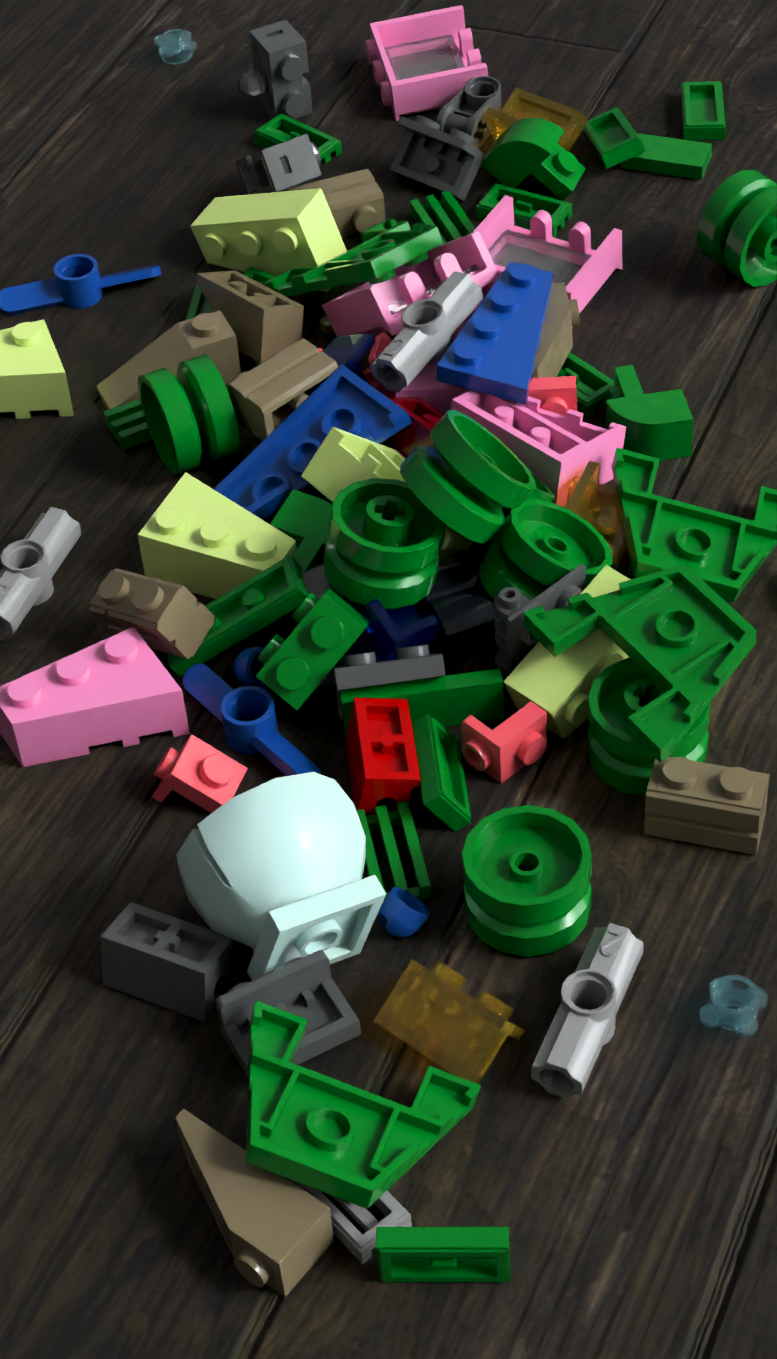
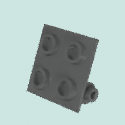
[494,564,586,694]

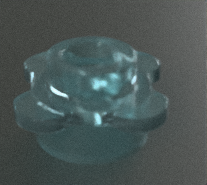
[154,29,197,64]
[699,975,768,1037]

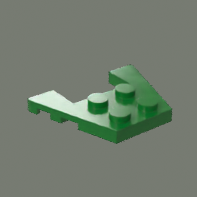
[261,218,443,297]
[611,448,777,603]
[523,564,757,763]
[246,1001,481,1209]

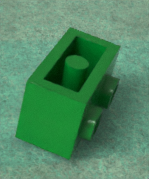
[256,588,370,710]

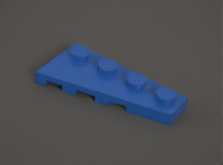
[437,262,553,405]
[214,365,412,520]

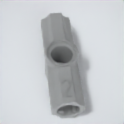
[370,271,483,393]
[0,507,81,641]
[531,923,644,1099]

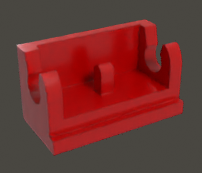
[345,697,421,816]

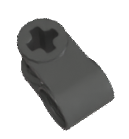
[436,76,503,149]

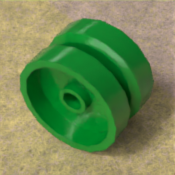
[696,170,777,287]
[138,354,240,475]
[400,410,536,544]
[323,478,447,609]
[479,499,613,600]
[587,658,711,796]
[462,805,592,957]

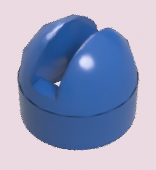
[233,646,269,689]
[379,887,430,938]

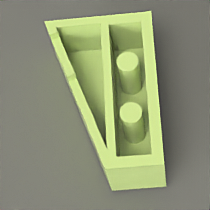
[191,188,347,293]
[0,319,74,419]
[301,427,473,557]
[138,472,297,599]
[504,565,631,739]

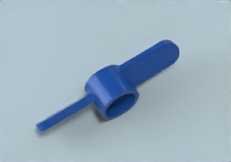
[0,254,161,315]
[183,663,321,776]

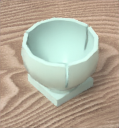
[176,772,386,981]

